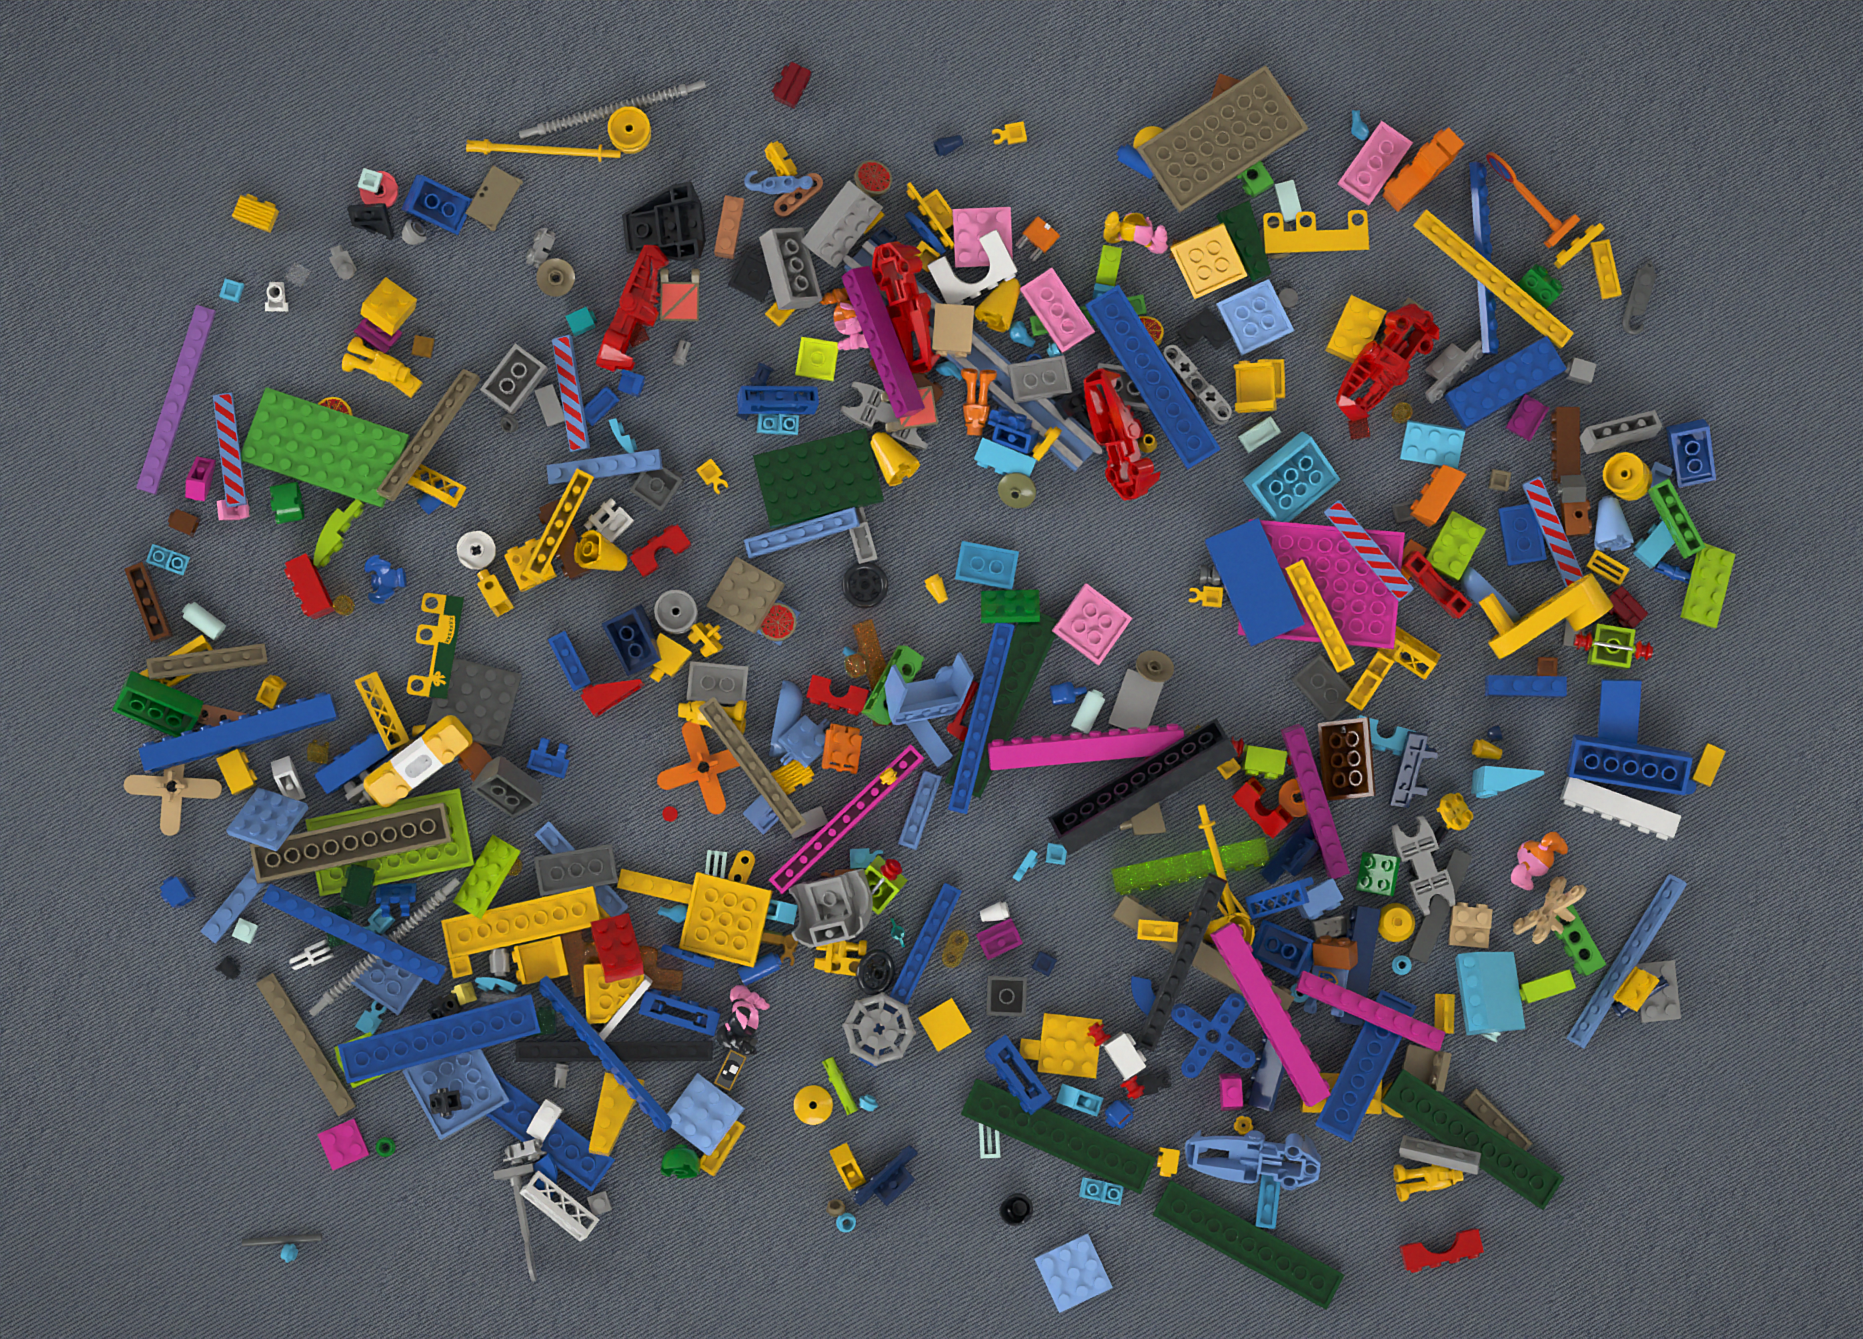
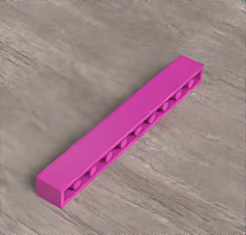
[988,724,1184,770]
[769,744,924,894]
[1210,922,1331,1107]

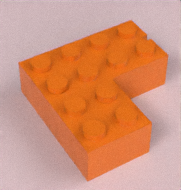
[1382,127,1465,212]

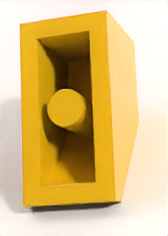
[829,1142,866,1191]

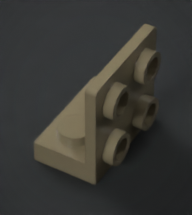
[1402,1044,1452,1092]

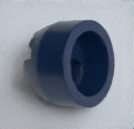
[1487,725,1503,742]

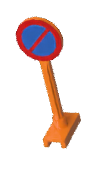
[1486,152,1580,248]

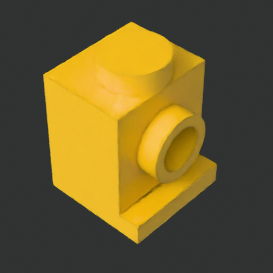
[1157,1147,1180,1177]

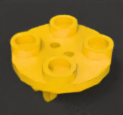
[1436,793,1473,831]

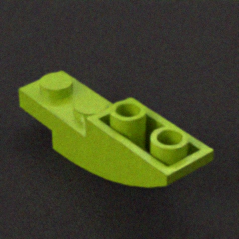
[313,499,365,568]

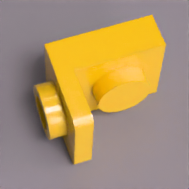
[255,675,287,709]

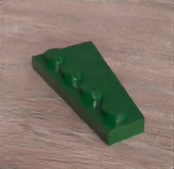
[1216,201,1271,282]

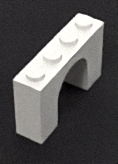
[927,229,1018,305]

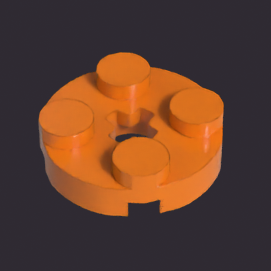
[1278,779,1307,817]

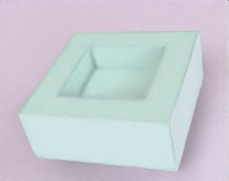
[358,168,383,193]
[232,918,259,944]

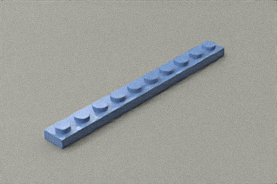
[1566,874,1687,1049]

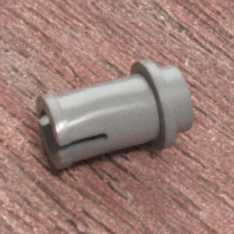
[672,340,691,366]
[553,1063,570,1088]

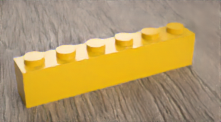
[522,468,594,583]

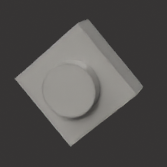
[587,1191,612,1216]

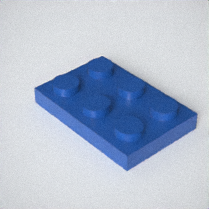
[1498,504,1547,566]

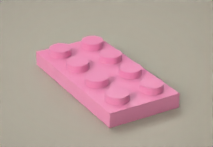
[1338,121,1413,206]
[1020,268,1095,354]

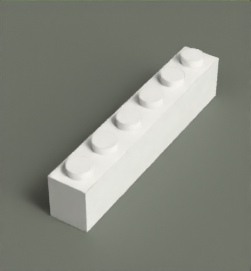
[1560,777,1681,841]

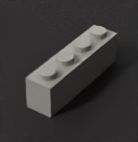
[1579,410,1663,454]

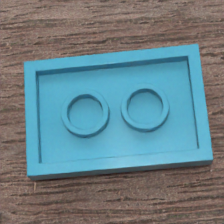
[1400,420,1465,469]

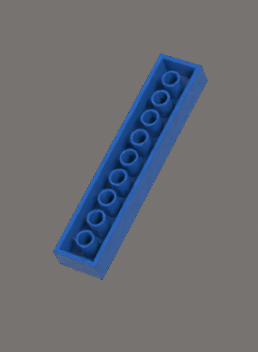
[138,692,340,773]

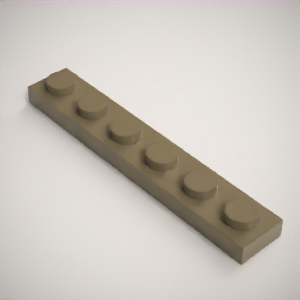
[146,643,268,680]

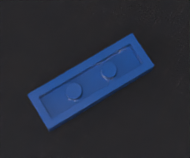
[548,631,591,692]

